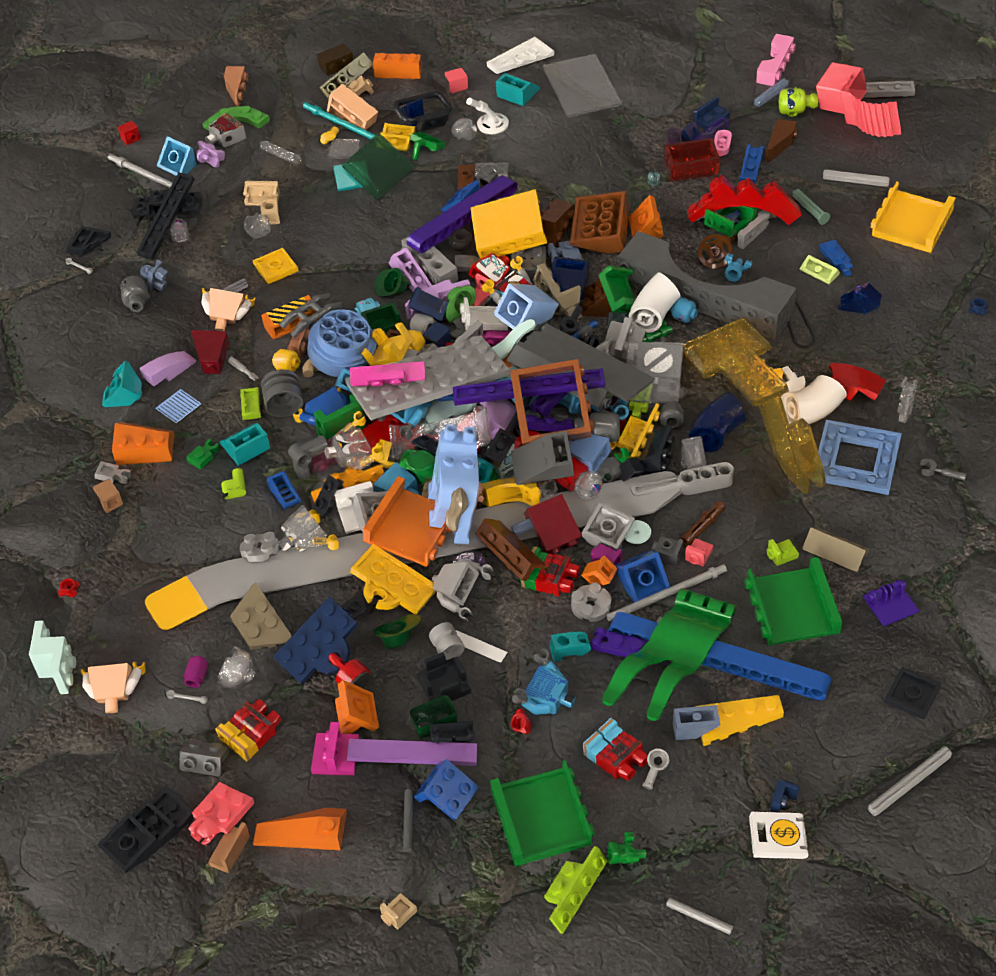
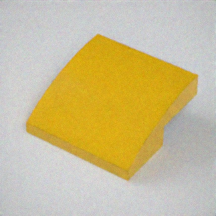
[376,123,416,151]

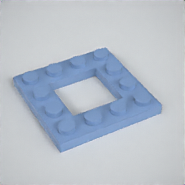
[811,420,902,495]

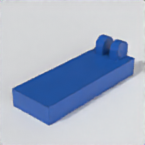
[739,144,764,184]

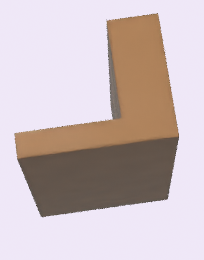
[208,822,250,873]

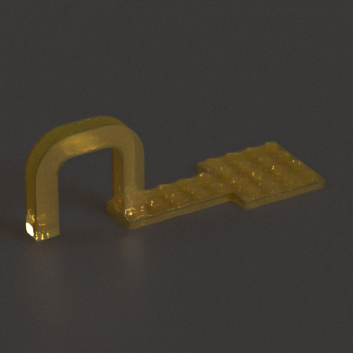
[679,318,826,494]

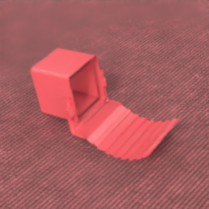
[816,62,901,137]

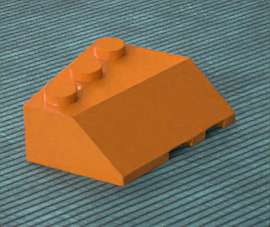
[112,422,174,465]

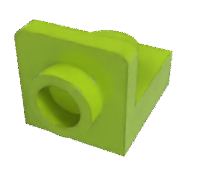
[766,539,799,566]

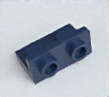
[694,97,730,132]

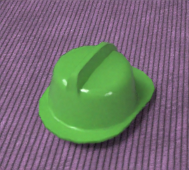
[446,286,476,323]

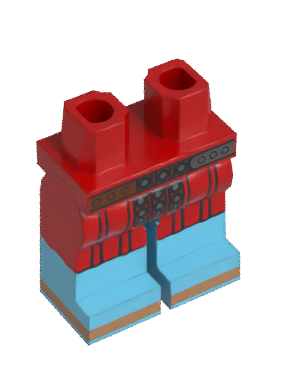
[583,718,648,781]

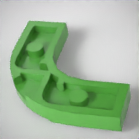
[203,106,270,131]

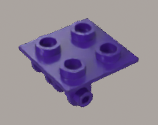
[862,579,920,626]

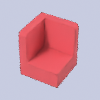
[445,68,468,94]

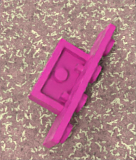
[350,361,426,387]

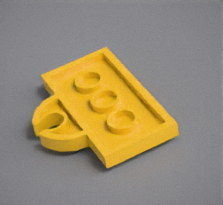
[350,544,436,615]

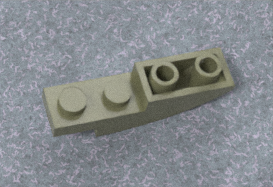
[319,52,373,99]

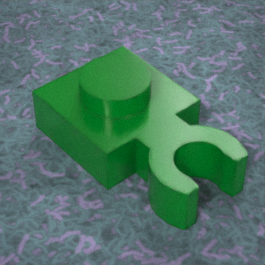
[186,439,220,470]

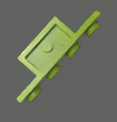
[544,846,608,933]

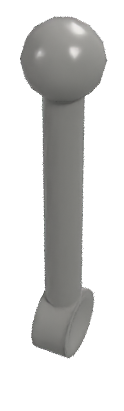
[65,258,93,274]
[167,690,208,704]

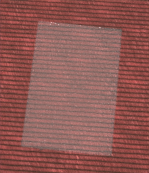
[543,54,622,117]

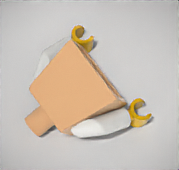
[201,288,256,331]
[81,662,146,713]

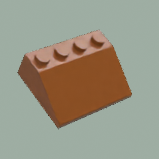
[570,191,630,254]

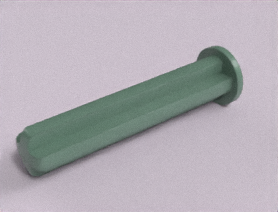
[792,189,830,225]

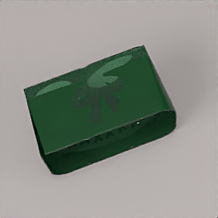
[410,695,457,740]

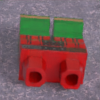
[520,546,580,596]

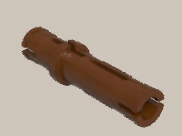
[680,501,726,547]

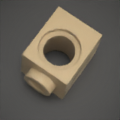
[260,198,280,226]

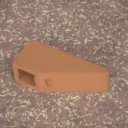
[224,66,248,107]

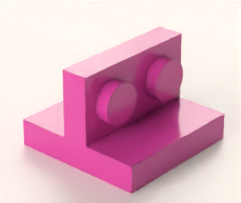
[311,722,359,775]

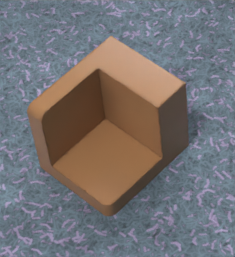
[93,479,123,513]

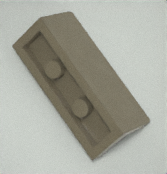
[803,526,870,572]

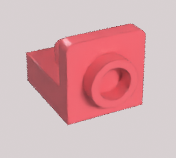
[685,538,714,567]

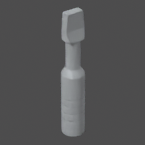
[228,356,259,381]

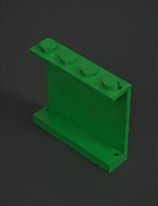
[744,557,842,646]

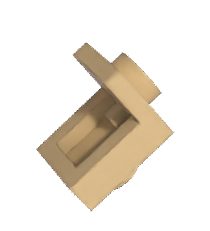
[347,75,374,96]
[380,893,417,930]

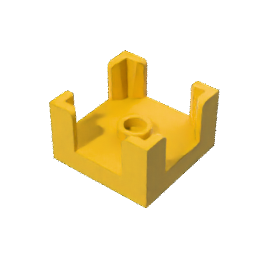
[361,322,413,366]

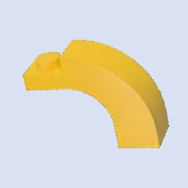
[480,478,541,507]

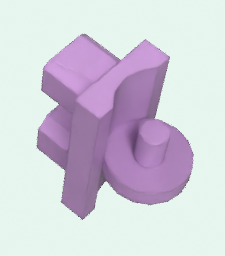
[196,141,225,168]

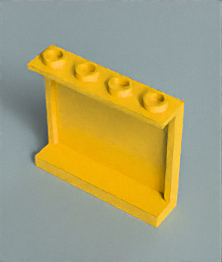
[870,182,955,253]
[471,189,547,259]

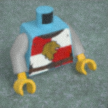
[482,256,532,305]

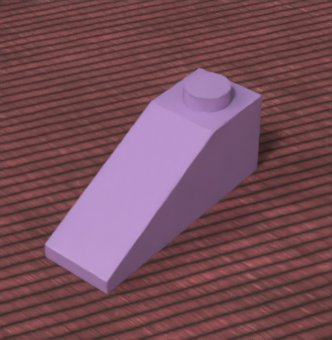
[389,248,432,292]

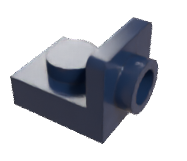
[770,780,799,813]

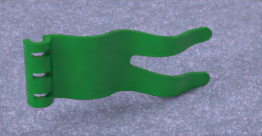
[602,588,737,721]

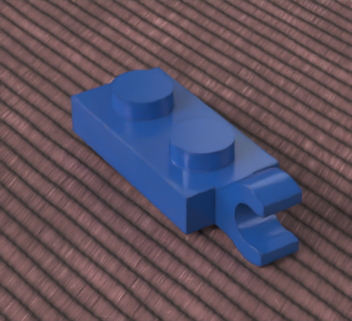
[819,240,853,277]

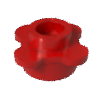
[58,578,80,597]

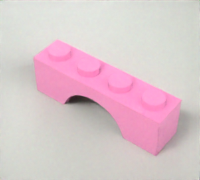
[756,34,796,86]

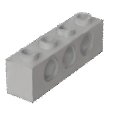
[401,237,458,285]

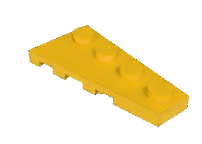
[695,695,784,747]

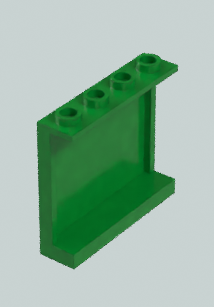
[490,760,595,866]

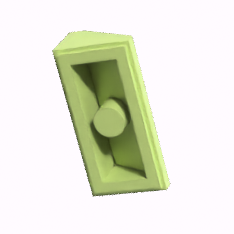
[799,255,840,284]

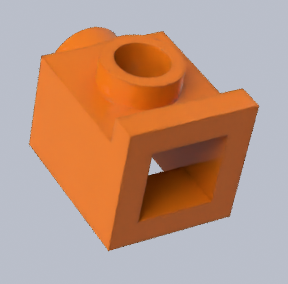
[582,556,618,586]

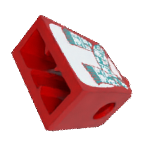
[468,253,510,286]

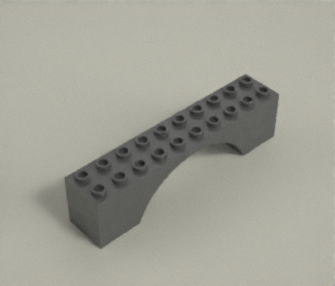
[618,231,797,341]

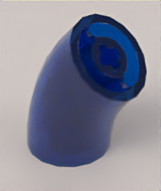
[689,392,745,452]

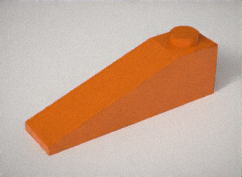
[253,808,347,850]

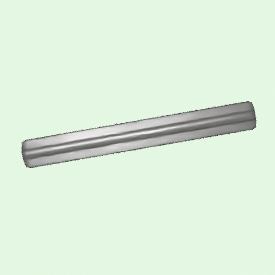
[868,746,952,816]

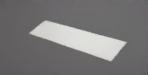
[456,630,508,663]

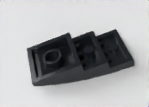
[97,786,194,873]

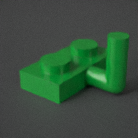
[410,132,446,160]

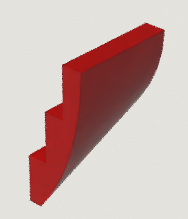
[829,363,886,401]

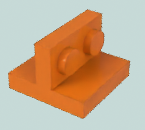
[629,195,664,239]
[335,680,379,734]

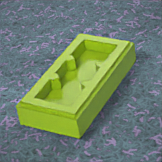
[240,387,261,420]

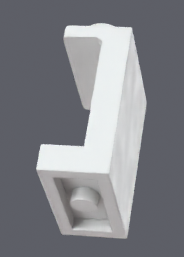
[460,297,509,331]

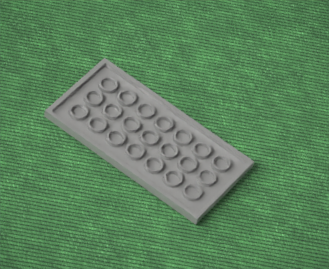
[345,335,510,420]

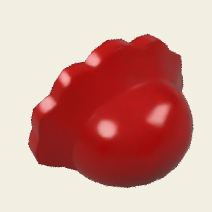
[511,708,531,734]

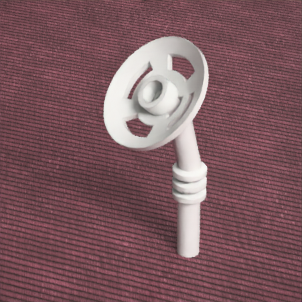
[467,98,509,134]

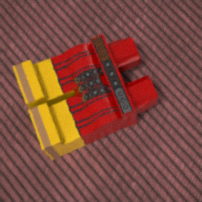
[216,699,281,762]

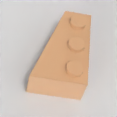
[327,84,378,130]

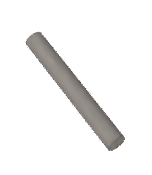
[666,898,734,935]

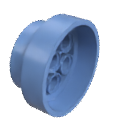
[307,309,377,377]

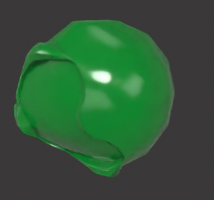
[399,449,435,486]

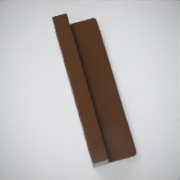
[475,518,546,581]

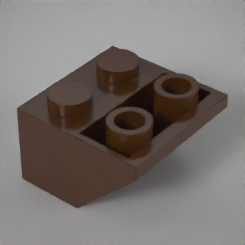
[581,278,615,317]

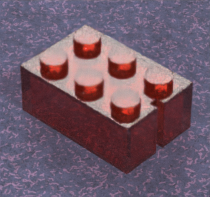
[664,138,720,181]

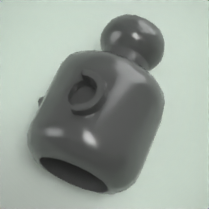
[120,275,151,312]
[574,411,620,442]

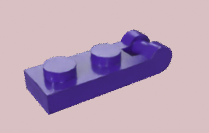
[530,392,568,417]
[526,415,574,432]
[590,627,648,658]

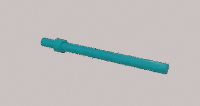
[303,102,379,142]

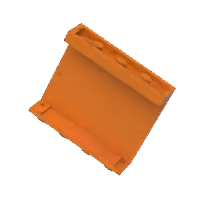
[363,476,452,567]

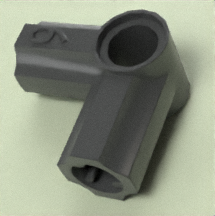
[288,435,329,480]

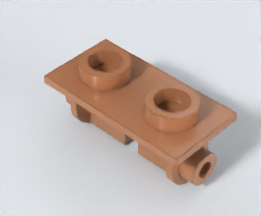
[287,326,310,360]

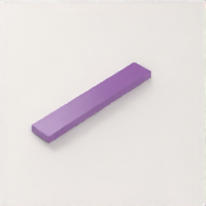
[347,739,477,766]

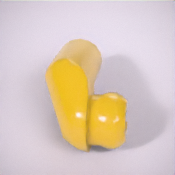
[320,126,339,145]

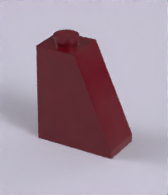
[191,330,229,374]

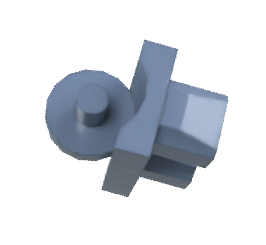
[140,260,168,292]

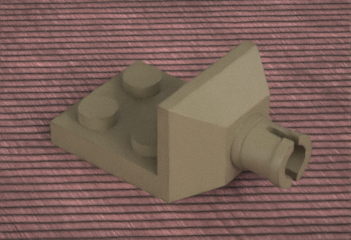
[533,263,583,323]

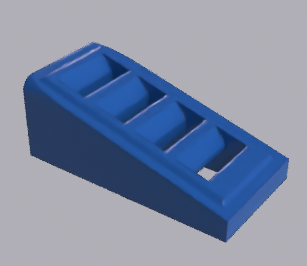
[267,471,301,509]

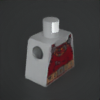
[205,113,246,148]

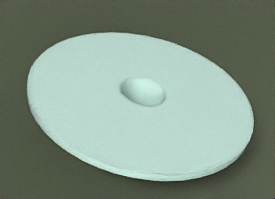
[625,520,651,544]

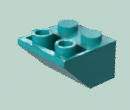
[496,73,540,106]
[219,423,270,466]

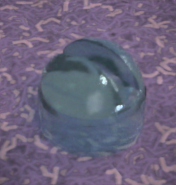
[647,171,661,186]

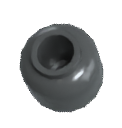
[660,402,684,429]

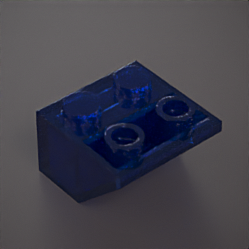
[551,257,589,300]

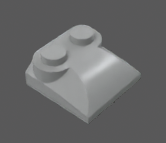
[354,491,388,532]
[582,502,635,551]

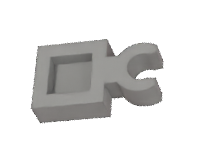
[95,461,131,484]

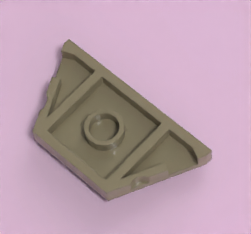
[230,582,292,650]

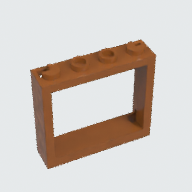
[510,359,594,446]

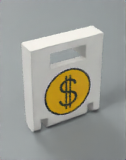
[749,812,808,859]

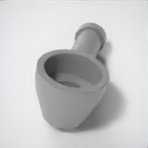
[642,749,669,790]

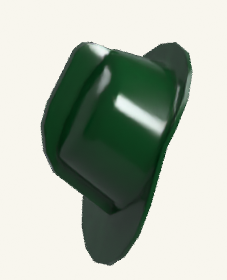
[374,268,411,297]
[374,614,421,649]

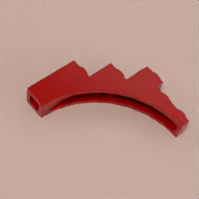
[687,175,802,225]

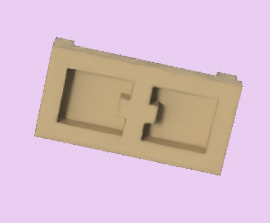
[243,181,280,205]

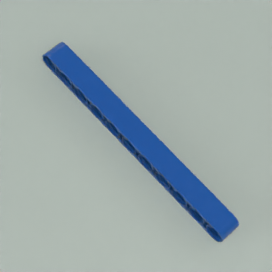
[608,612,832,700]

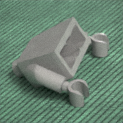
[431,559,493,622]

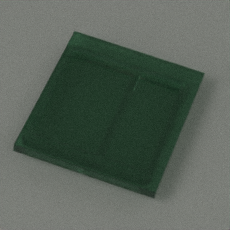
[342,133,415,201]

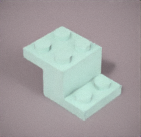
[29,621,76,694]

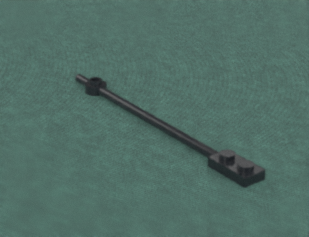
[482,305,583,468]

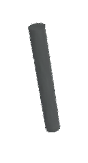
[403,789,413,852]

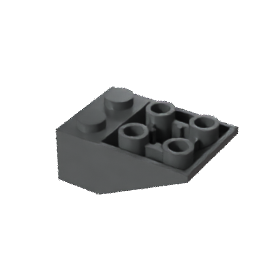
[511,431,574,485]

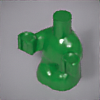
[607,832,646,864]

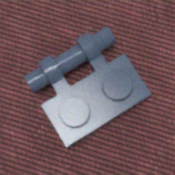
[547,241,584,271]

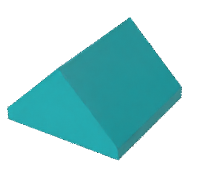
[333,160,370,192]

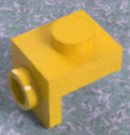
[375,439,395,469]

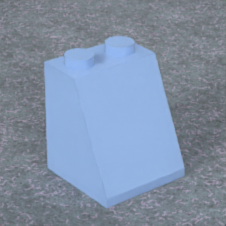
[494,283,559,329]

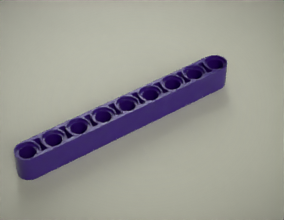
[407,175,518,253]

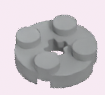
[239,532,280,562]
[571,583,611,622]

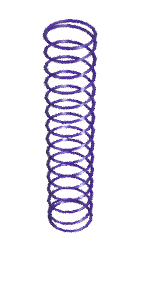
[684,117,729,156]

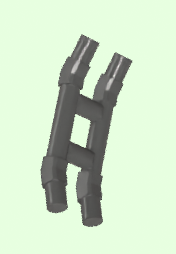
[279,293,342,338]

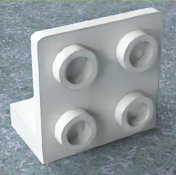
[334,481,373,534]

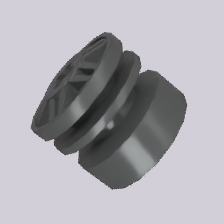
[261,369,303,418]

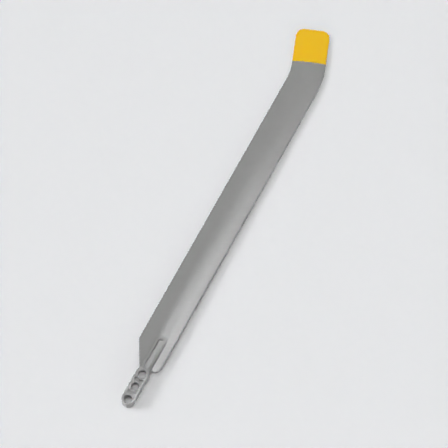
[145,462,734,630]

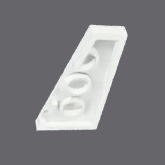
[487,37,554,74]

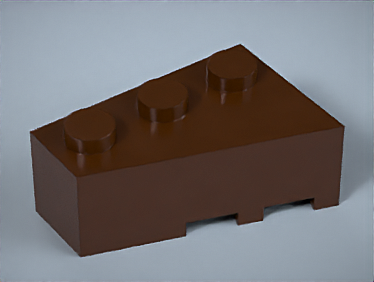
[541,199,575,247]

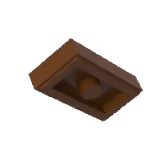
[457,165,475,190]

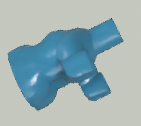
[725,253,752,282]

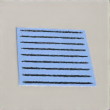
[155,389,201,423]

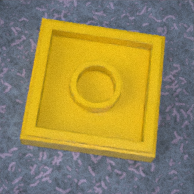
[253,248,298,284]

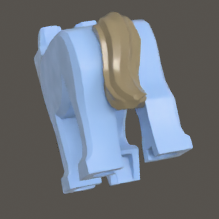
[428,424,479,544]

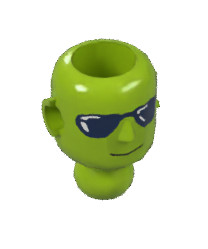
[779,87,818,117]

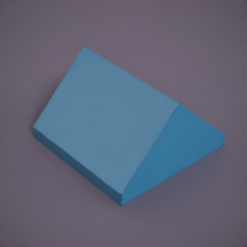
[157,136,197,176]

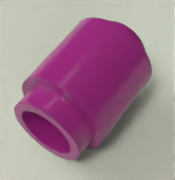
[183,656,209,688]

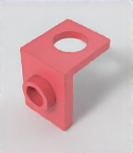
[472,273,490,306]

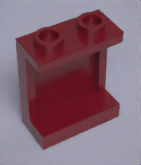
[523,494,582,555]

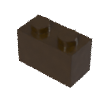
[317,43,353,76]

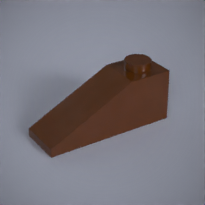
[766,119,799,162]

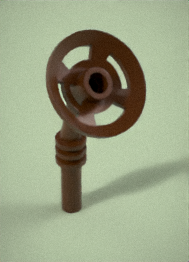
[698,233,738,268]

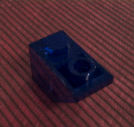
[401,98,424,129]
[838,282,882,314]

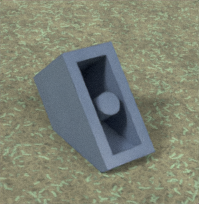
[672,705,720,740]

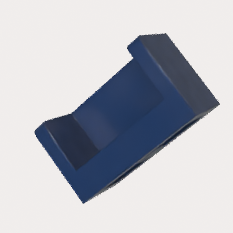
[407,287,449,322]

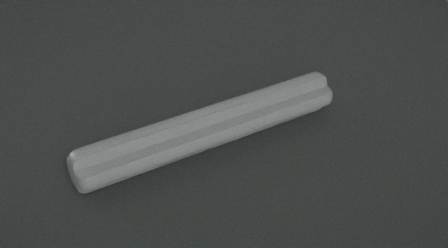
[823,170,890,187]

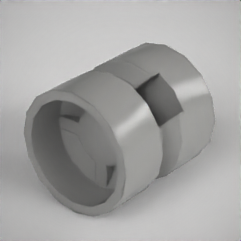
[429,622,465,660]

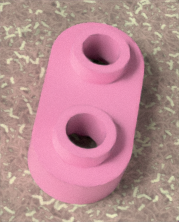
[713,130,732,156]

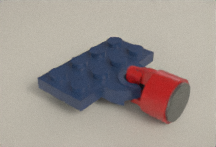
[273,597,371,688]

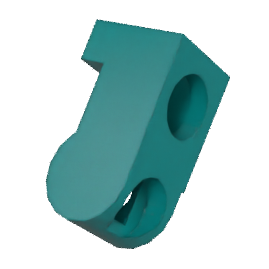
[549,631,591,662]

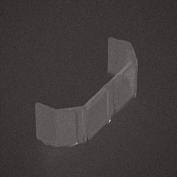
[389,406,491,460]

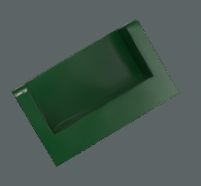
[361,302,401,333]

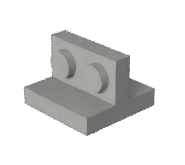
[604,317,646,364]

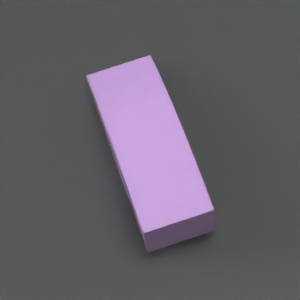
[140,351,196,386]

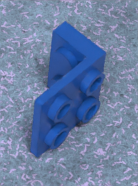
[413,759,478,820]

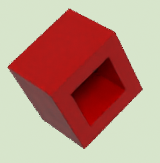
[118,120,141,145]

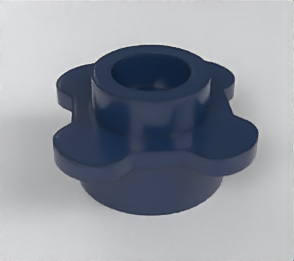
[969,298,988,315]

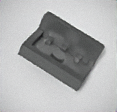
[180,739,229,777]

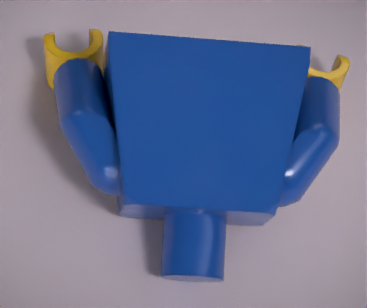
[293,387,349,427]

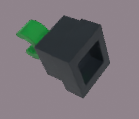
[614,447,646,482]

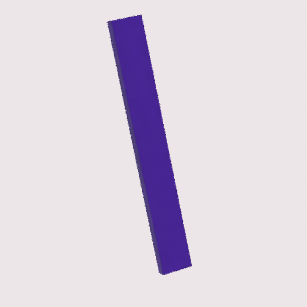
[453,368,605,406]

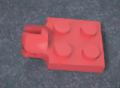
[189,782,254,845]

